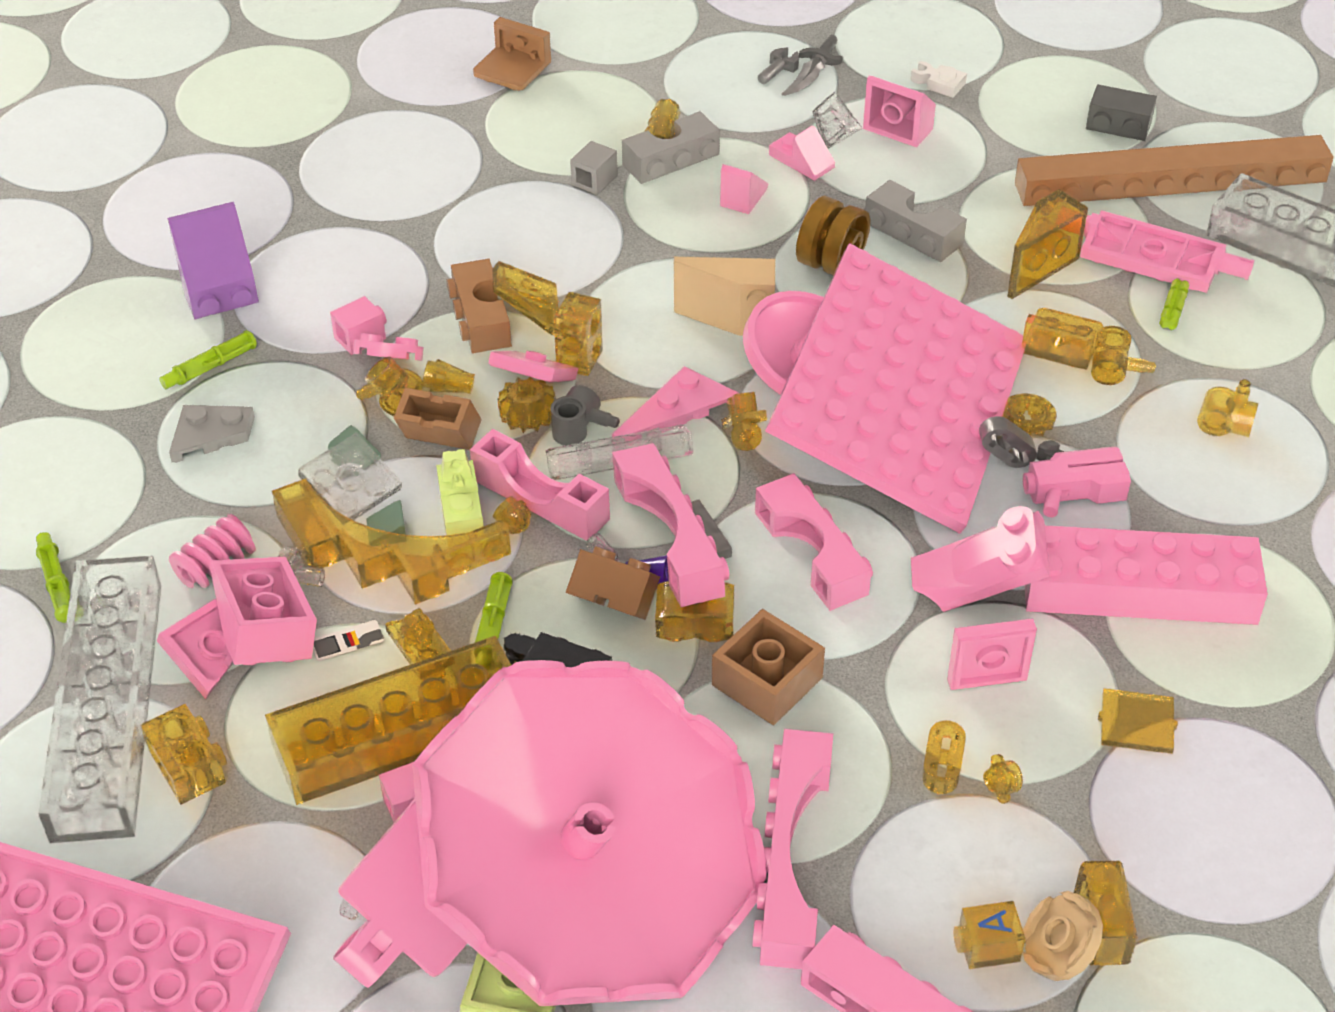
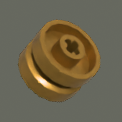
[796,195,871,276]

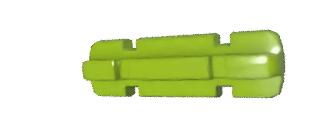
[1159,278,1190,330]

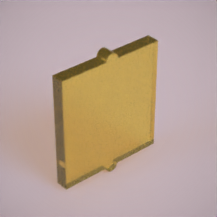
[1098,688,1178,754]

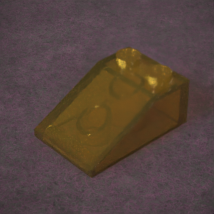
[1007,189,1088,299]

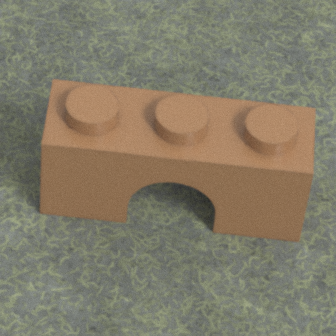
[446,258,512,354]

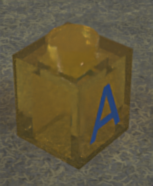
[953,901,1026,969]

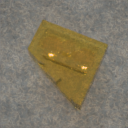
[492,261,560,336]

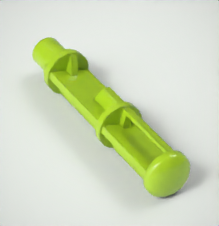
[159,330,257,390]
[36,532,78,623]
[472,572,513,672]

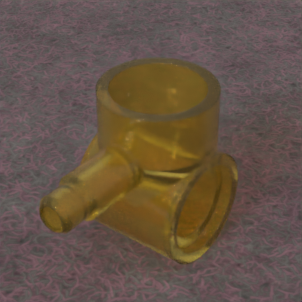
[1091,326,1156,385]
[356,356,424,416]
[1197,379,1259,437]

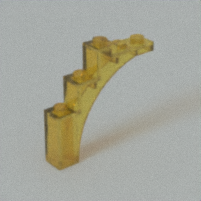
[272,478,511,605]

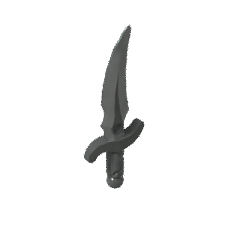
[782,34,843,96]

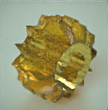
[497,377,556,434]

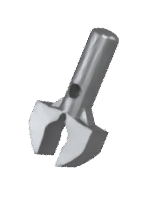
[757,47,799,84]

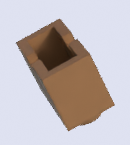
[393,387,482,450]
[565,546,660,620]

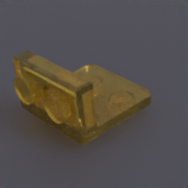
[1022,308,1103,370]

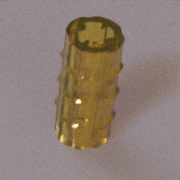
[644,99,680,139]

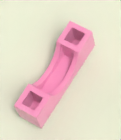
[470,429,610,541]
[755,473,873,611]

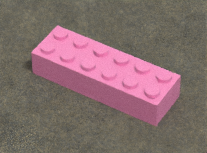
[1025,526,1268,625]

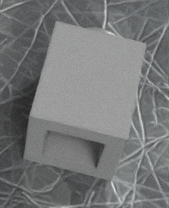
[570,141,618,195]

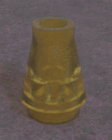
[422,359,475,394]

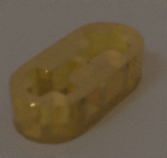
[922,720,966,794]

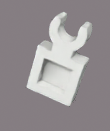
[911,61,967,98]

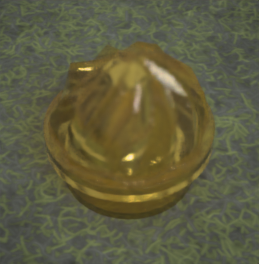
[493,496,531,534]

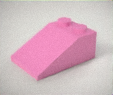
[210,557,317,665]

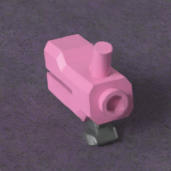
[1022,440,1131,517]

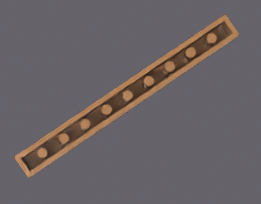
[1015,135,1334,206]

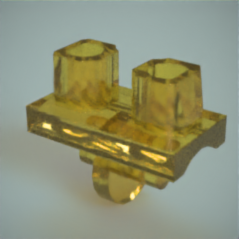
[721,392,767,451]
[385,608,454,682]

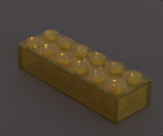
[265,635,511,805]

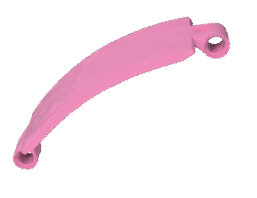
[333,799,467,988]

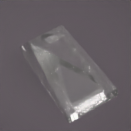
[812,92,863,149]

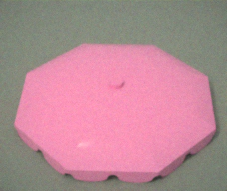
[412,660,766,1006]

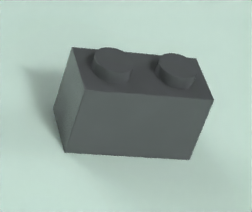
[1086,84,1157,141]

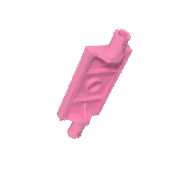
[1058,207,1255,293]

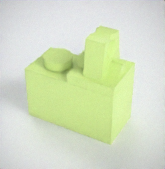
[436,449,486,553]

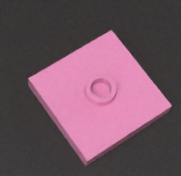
[488,351,578,382]
[947,619,1037,690]

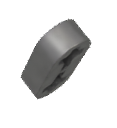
[979,416,1037,468]

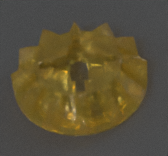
[1002,393,1057,437]

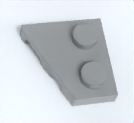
[169,405,255,462]

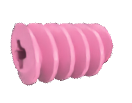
[169,514,256,589]

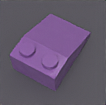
[167,202,259,320]

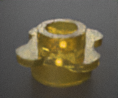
[983,754,1023,804]

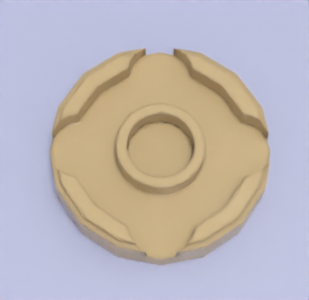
[1022,891,1103,981]

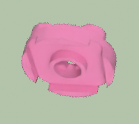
[353,333,424,361]

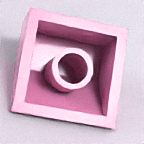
[863,75,936,147]

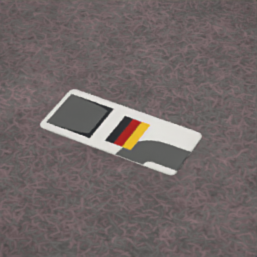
[313,620,384,661]

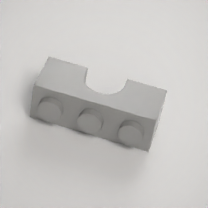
[622,111,720,184]
[865,180,967,262]

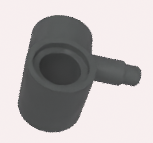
[550,385,620,446]

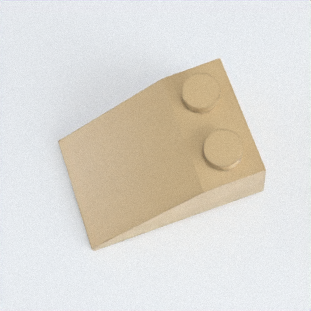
[674,256,775,336]

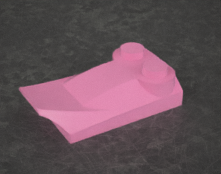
[911,506,1050,612]

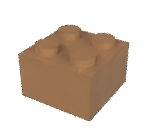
[712,608,825,726]

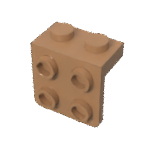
[473,17,551,91]

